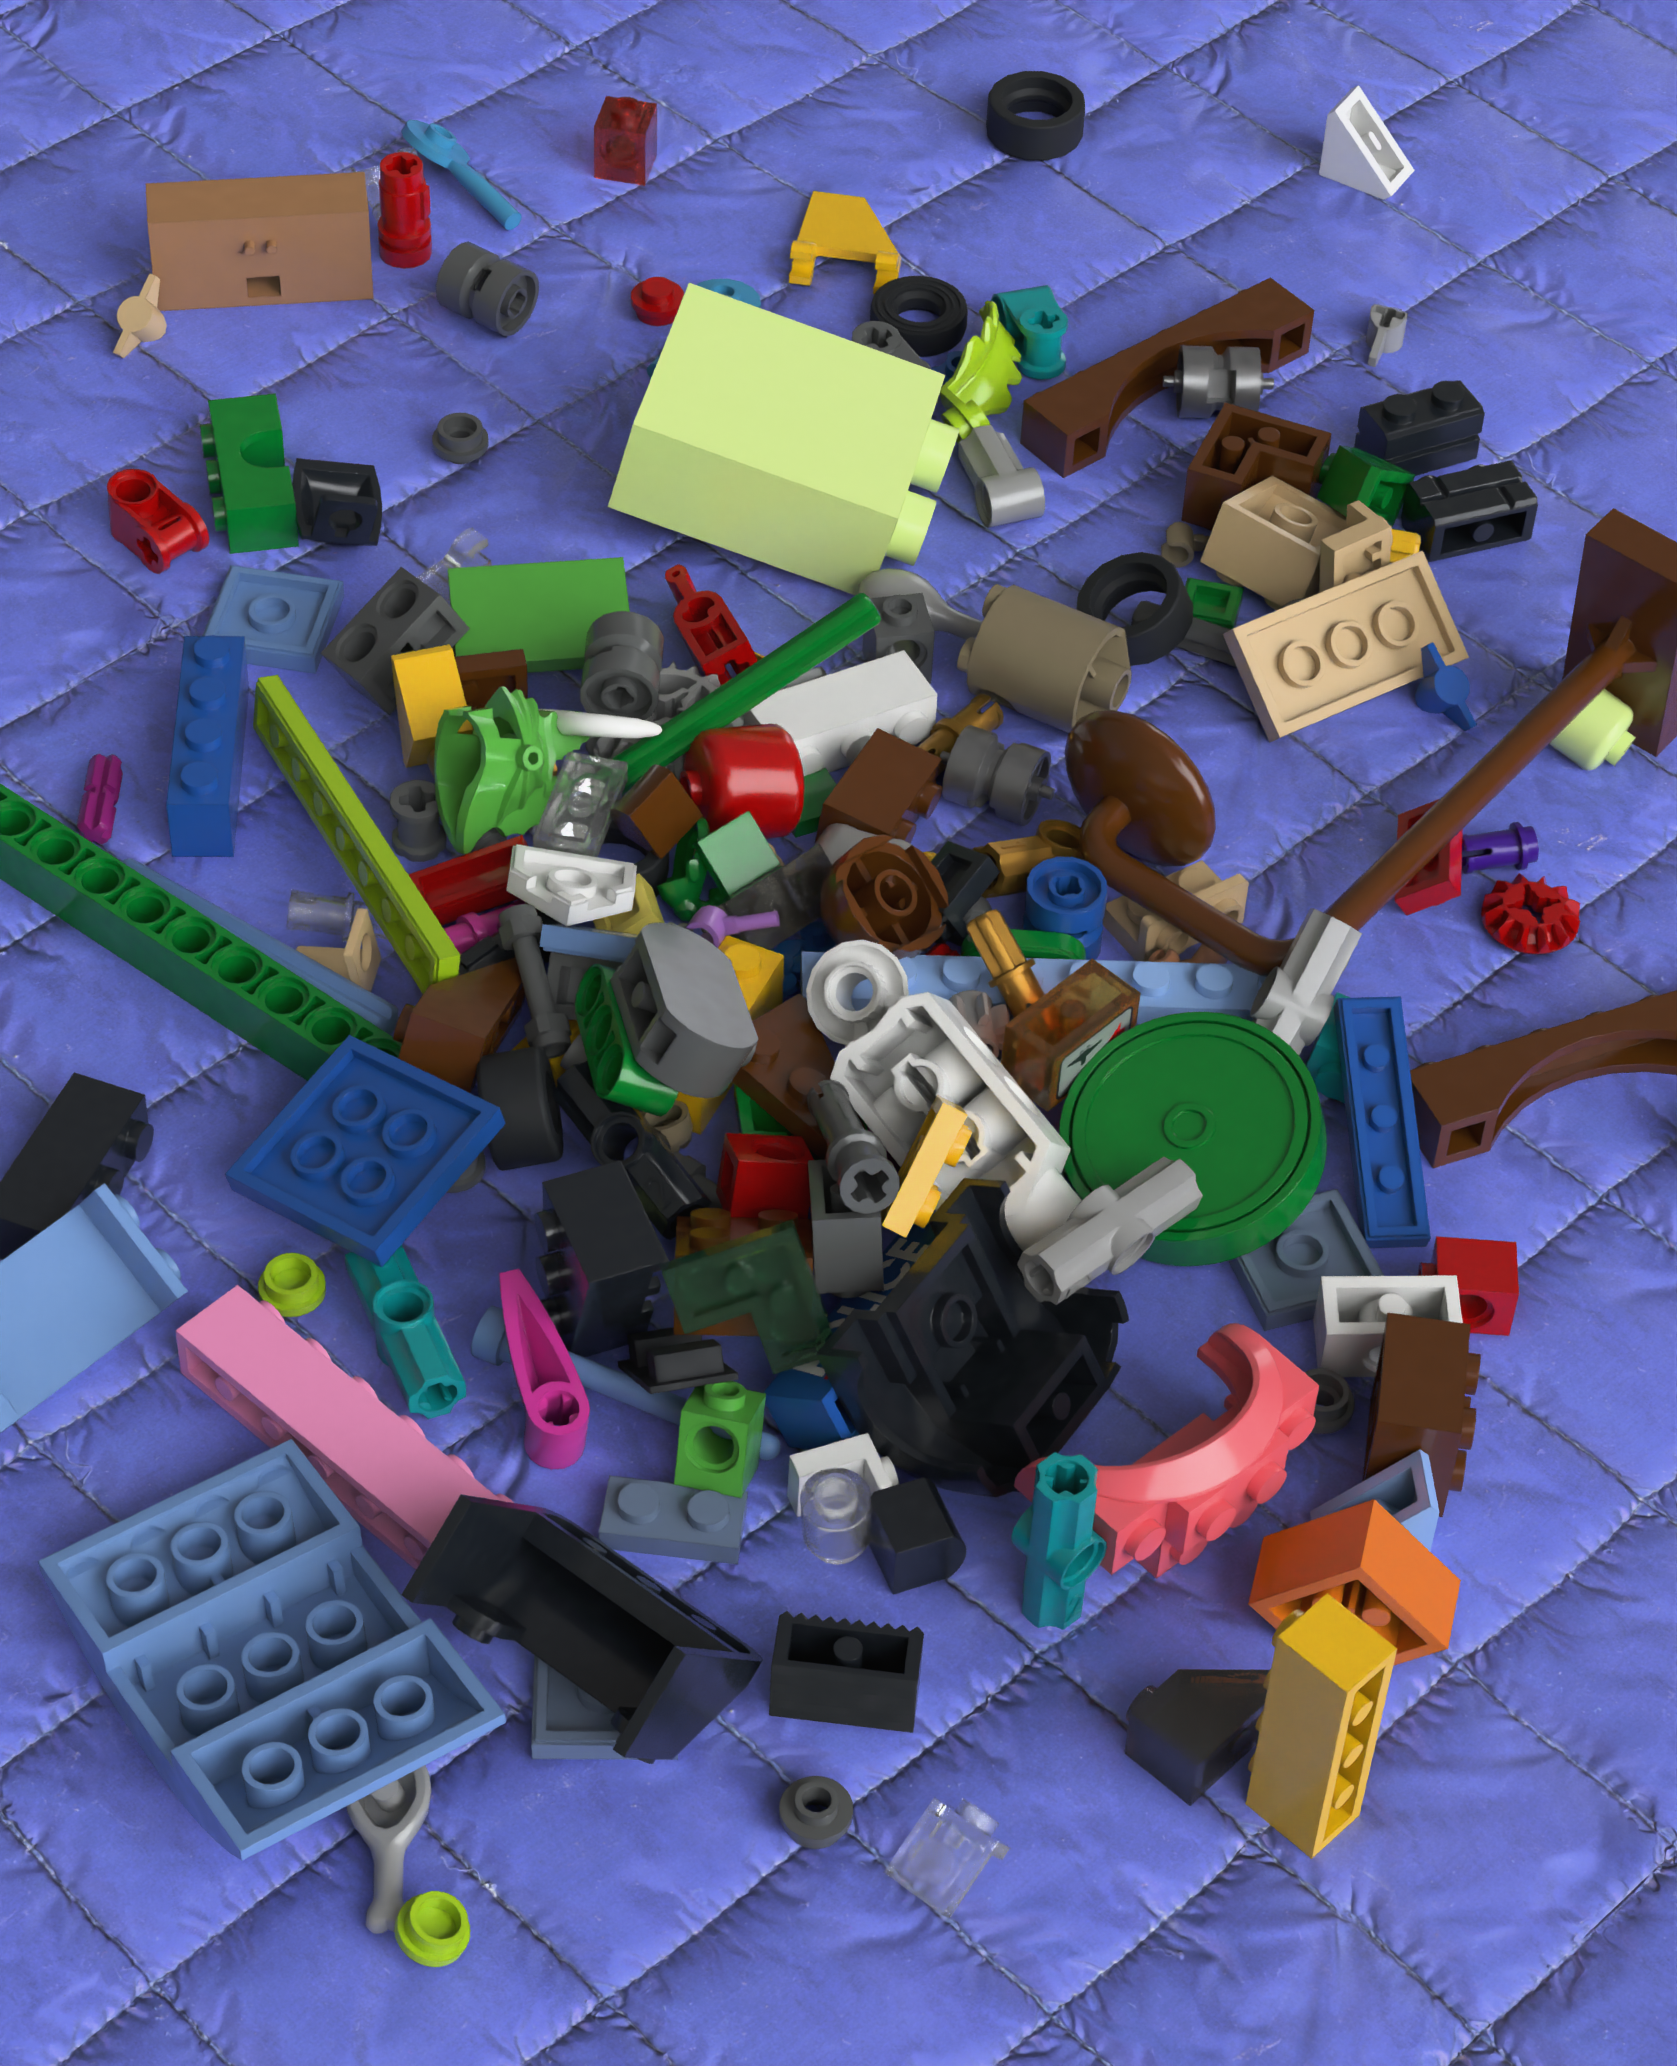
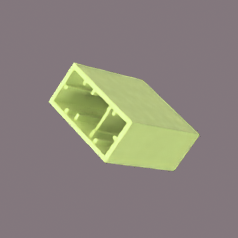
[608,283,959,595]

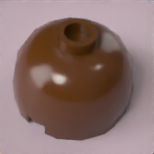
[820,834,948,960]

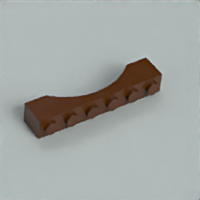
[1020,277,1314,478]
[1410,990,1677,1168]

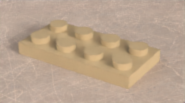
[1223,551,1469,743]

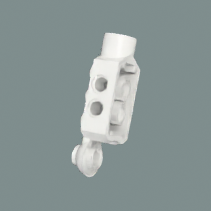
[806,940,1082,1251]

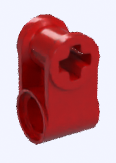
[107,469,209,574]

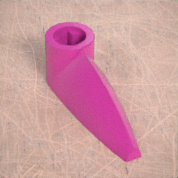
[499,1268,590,1469]

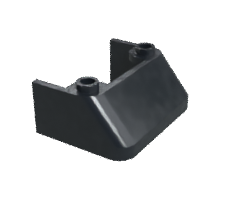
[402,1494,763,1764]

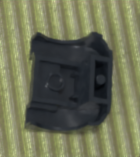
[816,1178,1129,1497]

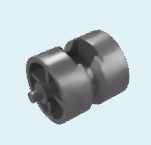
[1163,345,1274,419]
[940,725,1055,826]

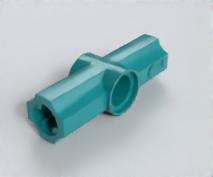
[345,1245,466,1419]
[1011,1452,1107,1630]

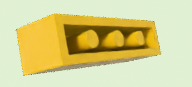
[1245,1593,1397,1859]

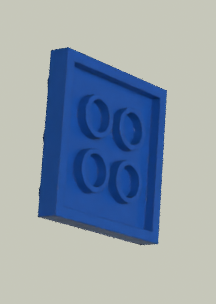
[225,1035,506,1267]

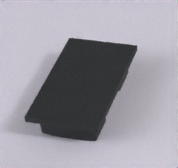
[618,1327,739,1394]

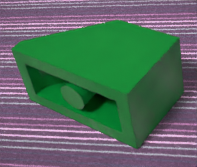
[1317,445,1415,527]

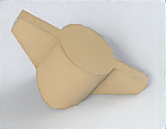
[113,273,167,358]

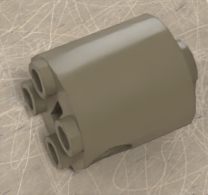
[957,584,1132,733]

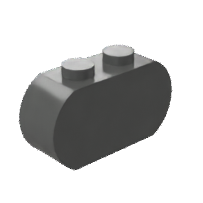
[610,923,759,1098]

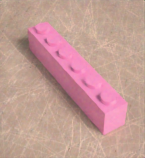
[175,1285,514,1570]

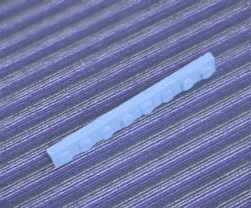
[800,951,1266,1024]

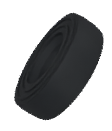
[870,276,968,357]

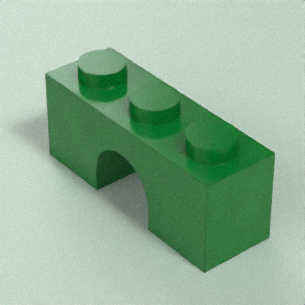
[200,393,299,554]

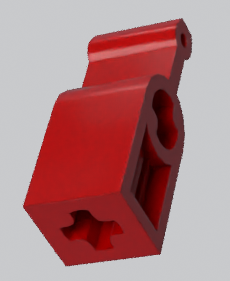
[665,564,758,686]

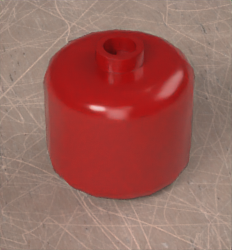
[679,724,805,839]

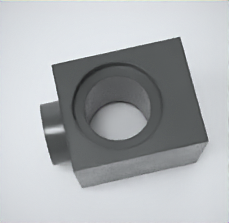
[862,593,935,684]

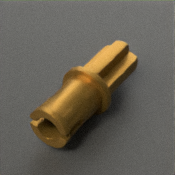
[966,909,1059,1036]

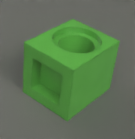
[674,1381,766,1498]

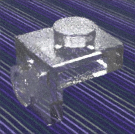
[884,1797,1010,1918]

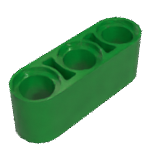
[574,963,679,1117]

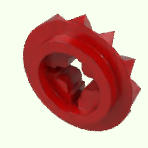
[1481,873,1580,954]

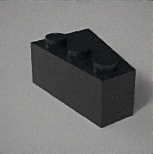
[534,1160,669,1357]

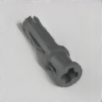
[806,1079,900,1214]

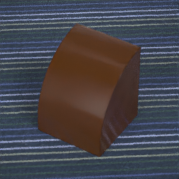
[610,764,703,859]

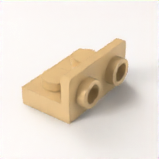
[1319,500,1393,593]
[1103,860,1249,961]

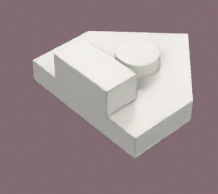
[506,844,637,927]

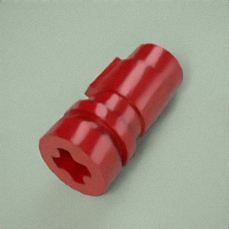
[377,152,432,269]

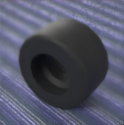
[477,1046,564,1171]

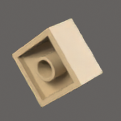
[1200,476,1347,610]

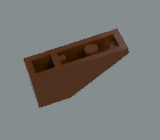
[393,957,526,1093]

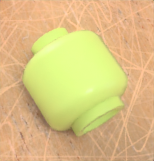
[1549,689,1636,771]

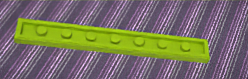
[253,675,460,994]

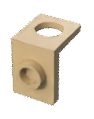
[296,908,381,992]

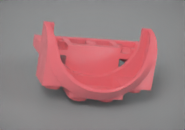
[1014,1323,1319,1579]

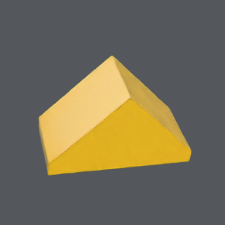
[391,644,473,768]

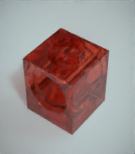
[594,96,657,186]

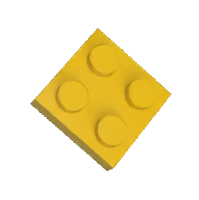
[880,1095,972,1238]

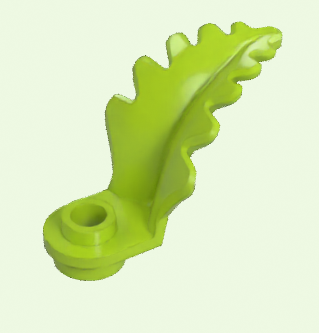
[939,300,1022,444]

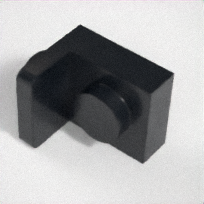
[931,841,1000,946]

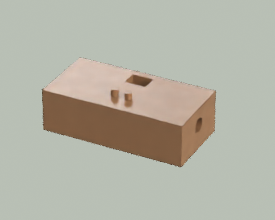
[145,172,373,311]

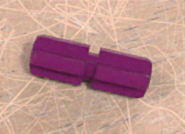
[77,754,123,844]

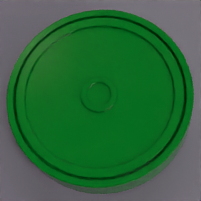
[1059,1012,1327,1266]

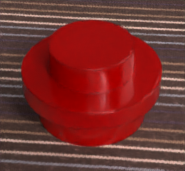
[631,277,684,326]

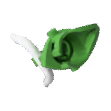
[434,687,662,854]

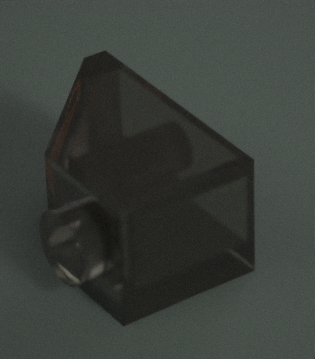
[1124,1669,1270,1806]

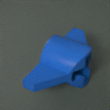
[1415,642,1477,731]

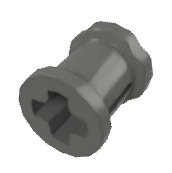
[390,780,447,862]

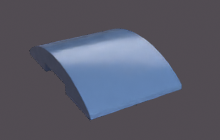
[38,1439,506,1861]

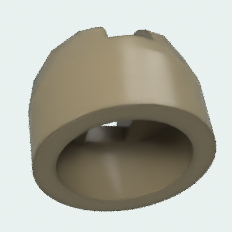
[641,1100,693,1153]

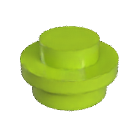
[258,1253,326,1317]
[394,1891,470,1967]

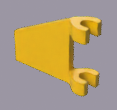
[789,191,901,294]

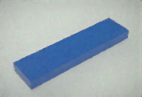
[1333,996,1431,1248]

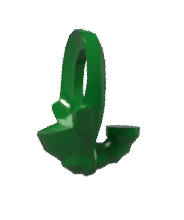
[657,817,735,923]

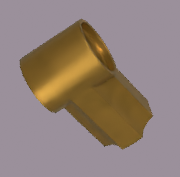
[973,819,1084,899]

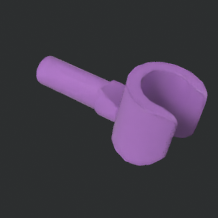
[686,905,780,948]

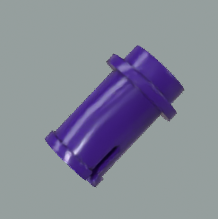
[1462,822,1539,874]

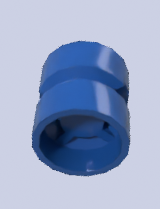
[1022,857,1107,960]

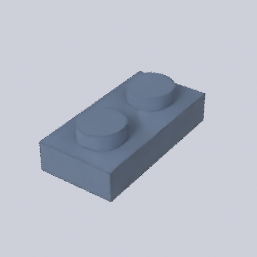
[599,1475,748,1564]

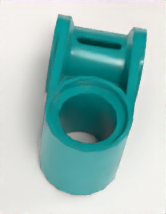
[991,285,1068,379]

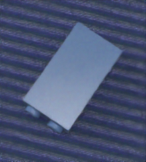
[0,1183,188,1433]

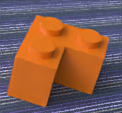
[1248,1499,1461,1666]

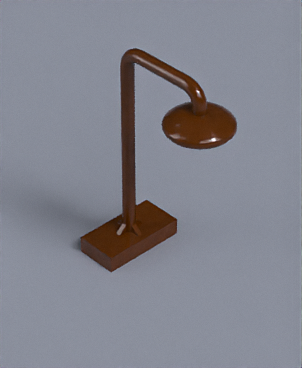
[1064,508,1677,977]

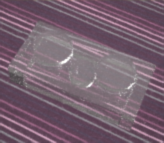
[533,751,628,857]

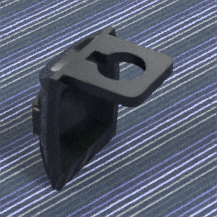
[292,458,382,546]

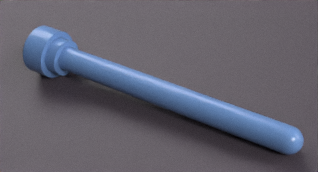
[471,1306,781,1461]

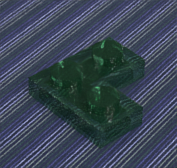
[662,1219,834,1374]

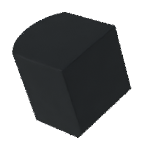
[867,1477,966,1595]

